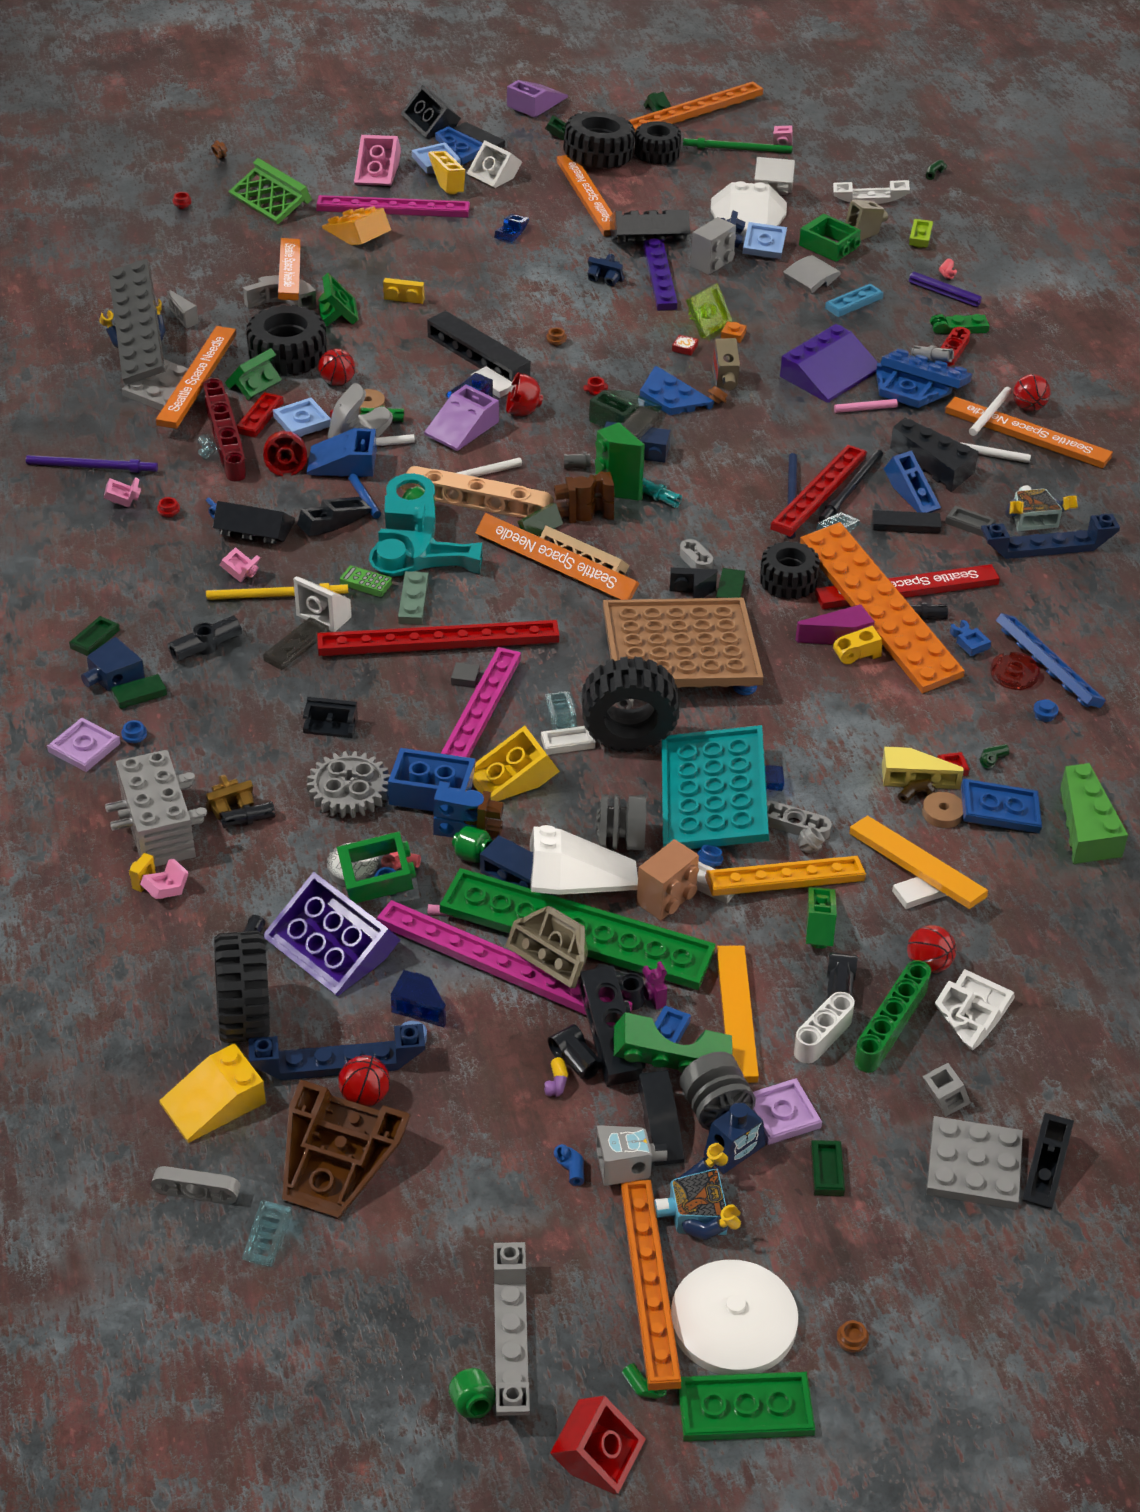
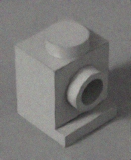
[923,1063,971,1117]

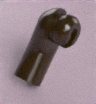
[898,778,936,804]

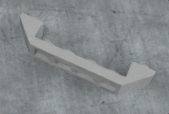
[494,1242,530,1416]

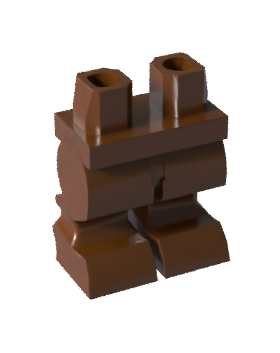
[554,471,614,523]

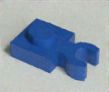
[950,620,991,656]

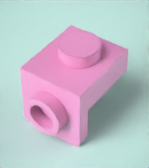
[773,126,793,146]
[103,478,141,508]
[219,547,260,583]
[140,859,188,899]

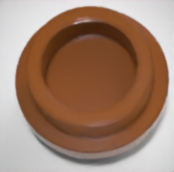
[211,140,228,159]
[546,327,567,346]
[707,386,728,404]
[837,1320,869,1352]

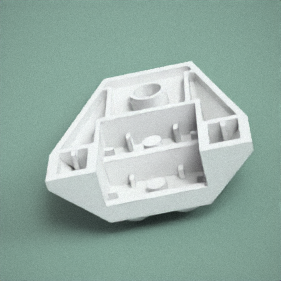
[711,181,787,243]
[530,825,638,895]

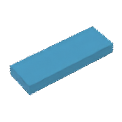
[825,284,884,317]

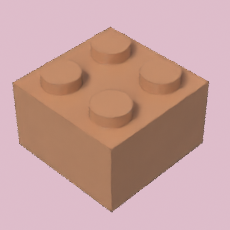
[637,839,699,921]

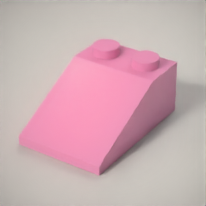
[354,135,401,186]

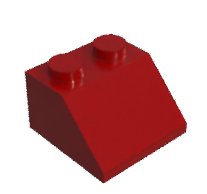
[550,1396,646,1494]

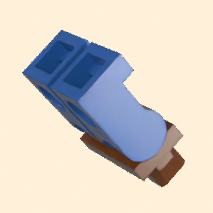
[433,781,504,838]

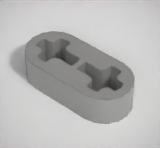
[680,539,713,569]

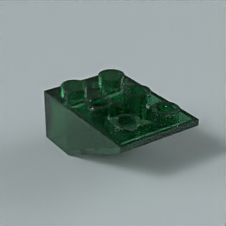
[589,390,662,428]

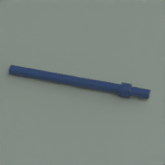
[787,453,797,539]

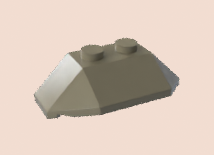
[505,906,588,988]

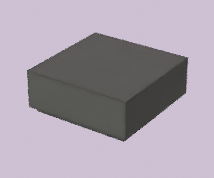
[451,662,480,687]

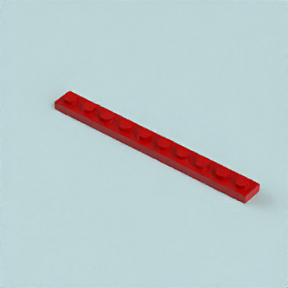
[317,620,559,656]

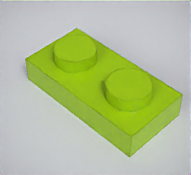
[909,219,933,248]

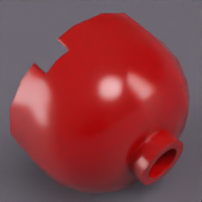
[506,372,543,417]
[263,431,307,476]

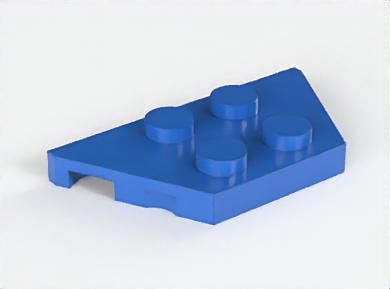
[876,363,953,408]
[640,366,714,415]

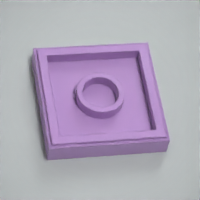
[47,718,121,772]
[753,1078,822,1145]

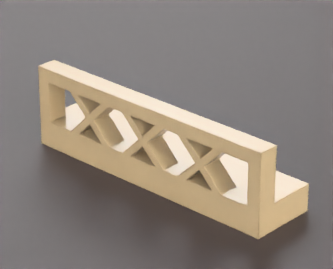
[540,526,630,574]

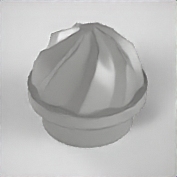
[797,826,825,854]

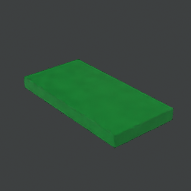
[678,1372,815,1441]

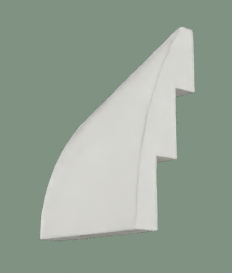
[935,969,1015,1051]

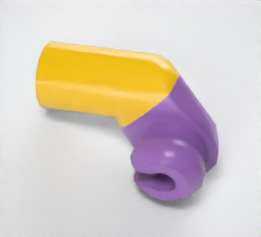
[544,1057,568,1097]

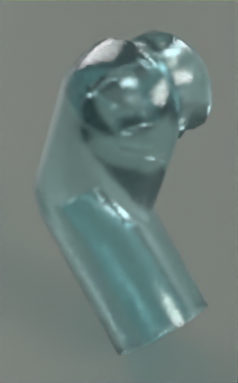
[198,434,217,459]

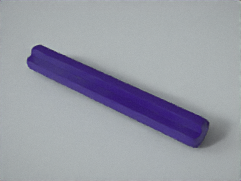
[909,272,982,307]

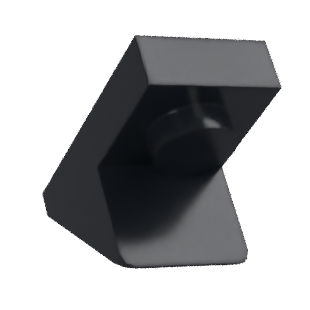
[669,567,717,599]

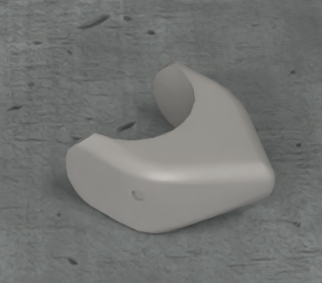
[328,383,393,439]

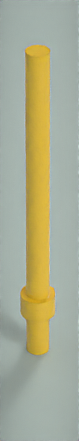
[206,583,349,600]

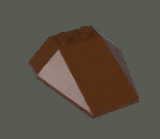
[282,1079,411,1219]

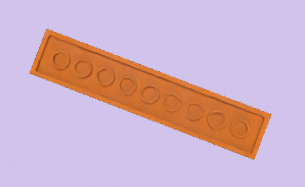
[800,522,965,694]

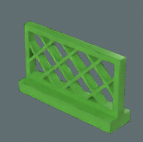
[228,158,312,225]

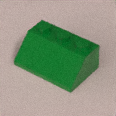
[595,422,645,501]

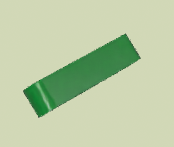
[854,960,931,1073]

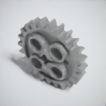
[307,751,390,818]

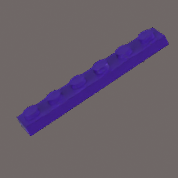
[643,238,677,311]

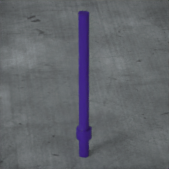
[26,455,158,473]

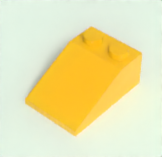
[473,725,560,801]
[159,1043,266,1143]

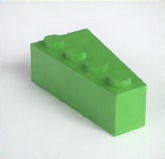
[1060,763,1128,864]

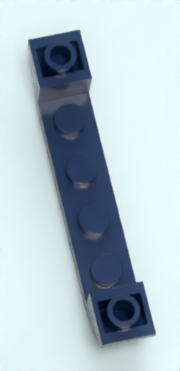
[981,514,1120,559]
[248,1024,425,1081]

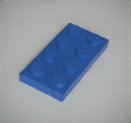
[880,349,973,389]

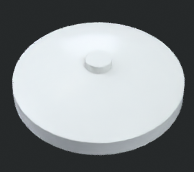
[671,1260,798,1375]

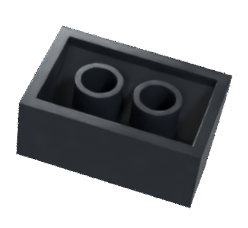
[401,85,461,139]
[212,501,295,544]

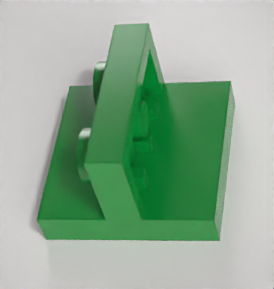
[318,273,359,327]
[225,348,282,400]

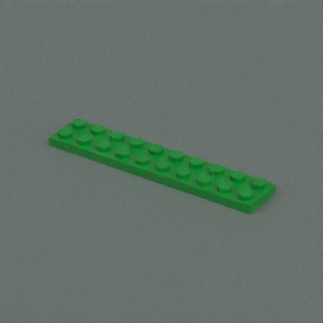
[440,868,716,990]

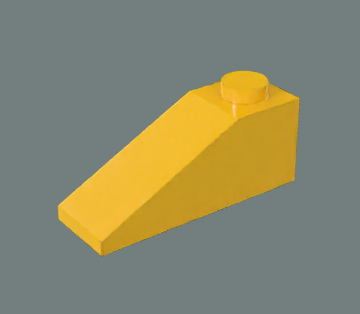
[428,151,465,194]

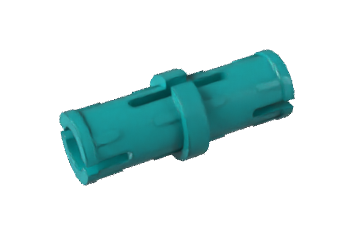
[642,478,682,508]

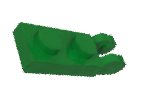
[930,314,990,334]

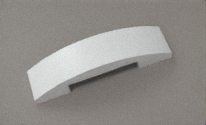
[833,180,910,204]

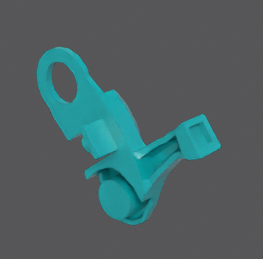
[369,473,483,577]

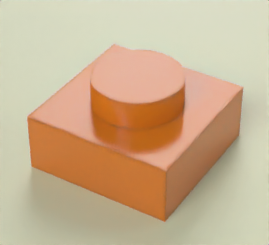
[721,321,747,343]

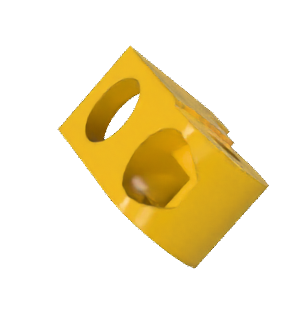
[833,626,882,664]

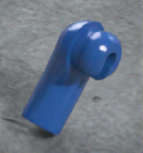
[554,1144,584,1186]

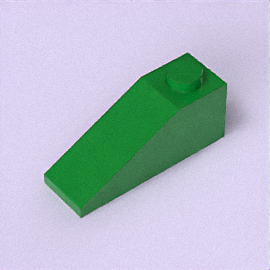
[806,887,837,949]

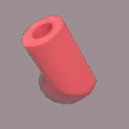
[939,259,957,279]
[381,852,421,870]

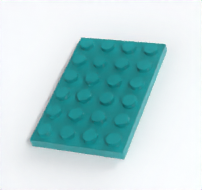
[662,725,769,849]

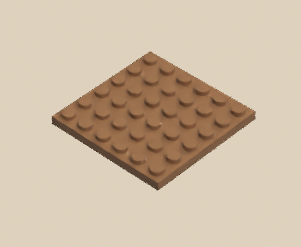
[603,598,763,688]

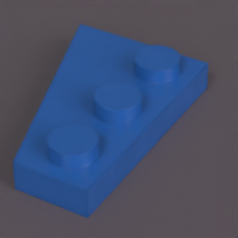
[435,126,483,165]

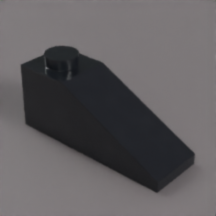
[1022,1112,1074,1209]

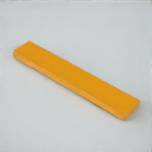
[849,815,988,909]
[705,856,866,896]
[716,946,759,1083]

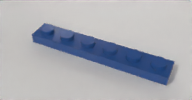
[996,613,1106,708]

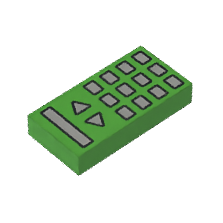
[339,565,392,597]

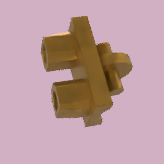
[205,775,254,820]

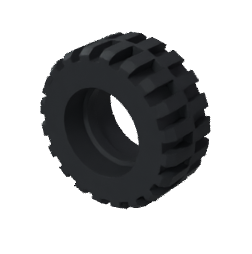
[563,111,635,169]
[246,305,327,376]
[582,656,679,752]
[214,931,270,1043]

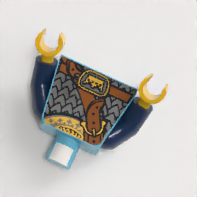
[654,1143,741,1240]

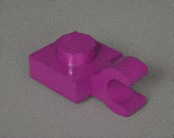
[642,961,668,1010]

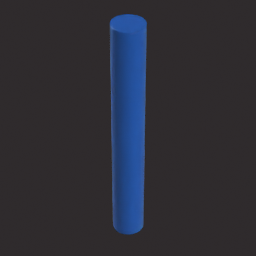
[349,474,381,519]

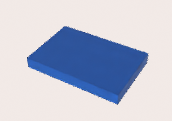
[961,779,1042,833]

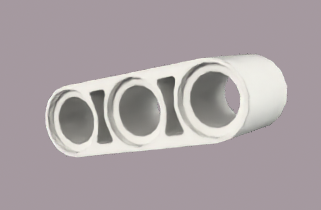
[794,992,855,1064]

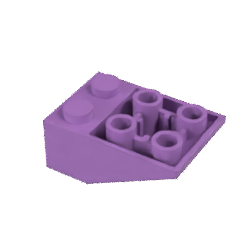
[507,80,568,117]
[424,385,499,451]

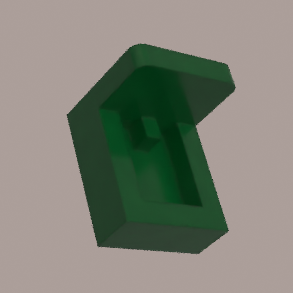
[644,91,672,112]
[545,115,566,140]

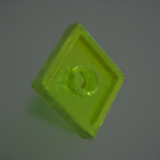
[686,283,733,338]

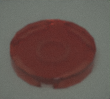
[990,652,1040,690]

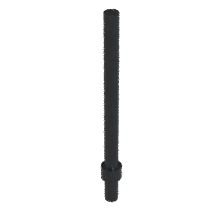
[819,450,883,524]

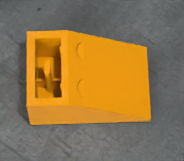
[322,206,391,245]

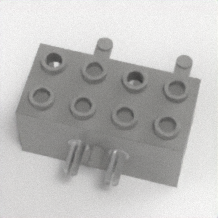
[105,750,207,867]

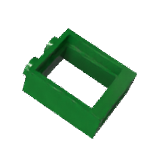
[799,213,861,262]
[337,831,416,903]

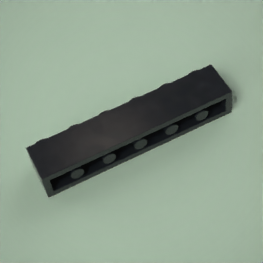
[427,310,531,382]

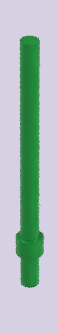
[683,138,792,153]

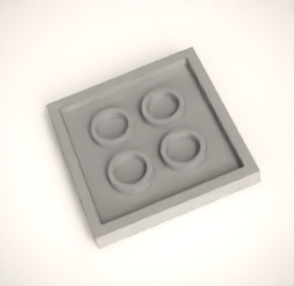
[122,359,212,411]
[926,1116,1023,1210]

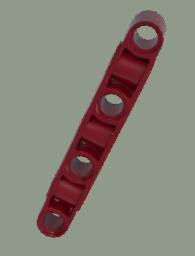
[203,378,246,482]

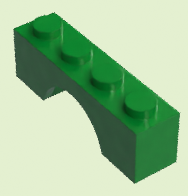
[614,1012,733,1073]

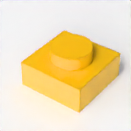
[129,853,156,892]

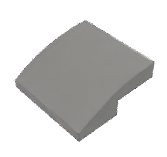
[783,255,841,294]

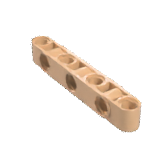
[400,466,554,518]

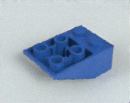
[307,428,377,477]

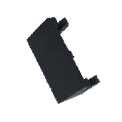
[303,697,358,739]

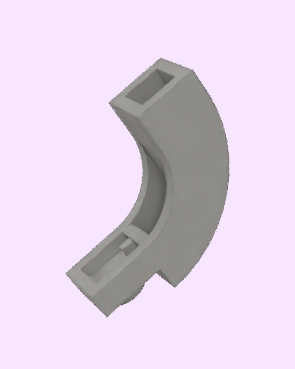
[243,275,317,310]

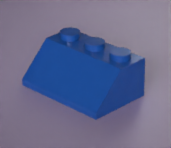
[388,748,476,811]

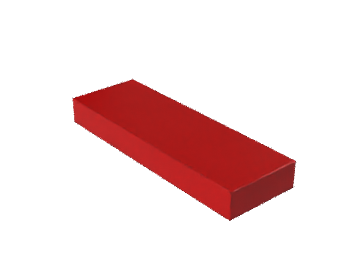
[237,392,284,438]

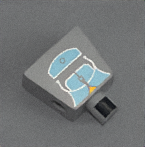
[596,1125,667,1186]

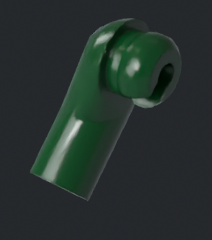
[926,160,947,180]
[979,744,1009,768]

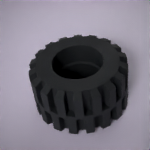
[635,121,681,164]
[760,541,820,599]

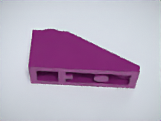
[795,604,875,645]

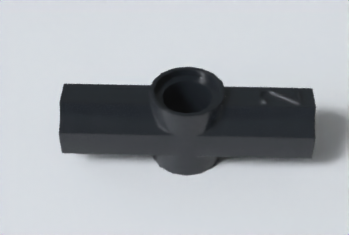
[168,615,242,662]

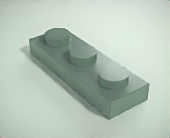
[398,571,429,625]

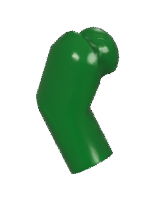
[622,1363,668,1399]

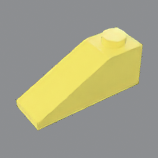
[882,747,963,789]

